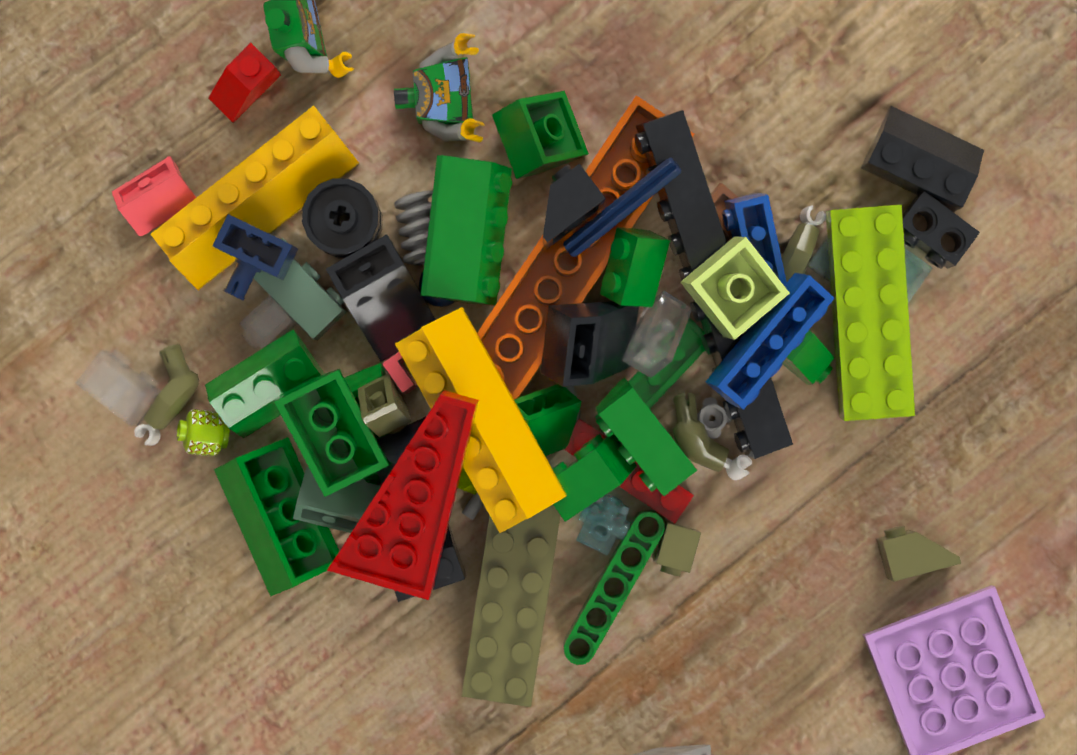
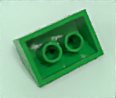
[205,329,325,438]
[274,369,389,497]
[595,377,697,496]

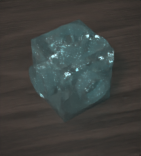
[576,495,631,556]

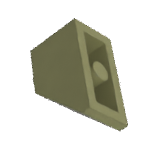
[358,373,411,437]
[876,526,961,582]

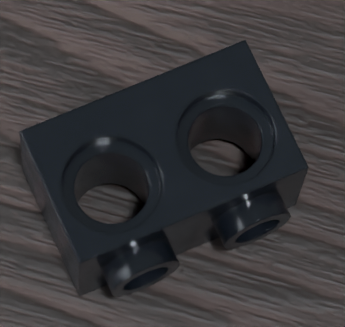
[902,191,980,269]

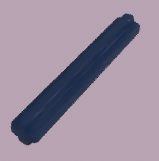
[563,158,681,257]

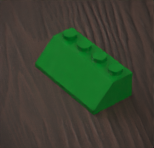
[421,155,512,306]
[214,437,339,597]

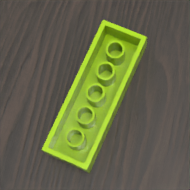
[825,204,915,421]

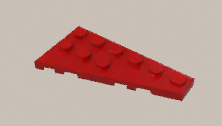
[327,390,479,600]

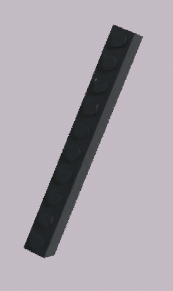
[634,110,793,459]

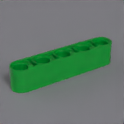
[563,510,665,665]

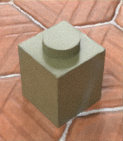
[654,521,701,577]

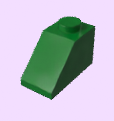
[783,330,835,385]

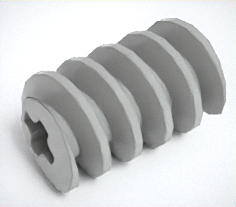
[394,190,433,265]

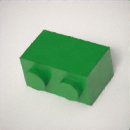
[600,227,670,307]

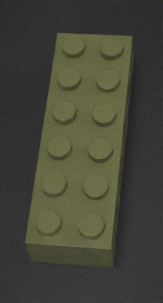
[461,505,561,707]

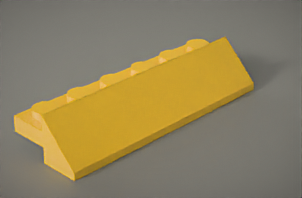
[150,105,359,291]
[395,307,567,533]

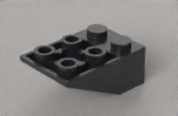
[326,235,436,362]
[541,301,639,387]

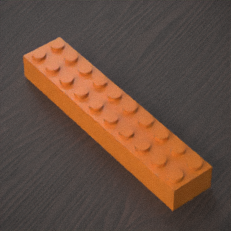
[477,95,694,399]

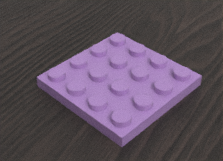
[863,585,1045,755]

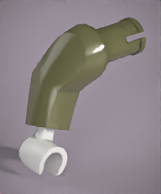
[782,205,826,282]
[134,344,199,446]
[673,393,752,480]

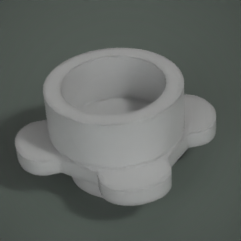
[697,397,732,439]

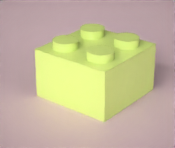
[680,237,790,340]

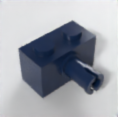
[213,214,298,301]

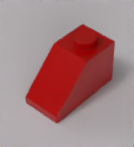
[208,43,281,123]

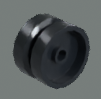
[302,178,383,259]

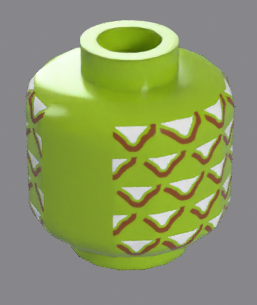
[177,409,230,456]

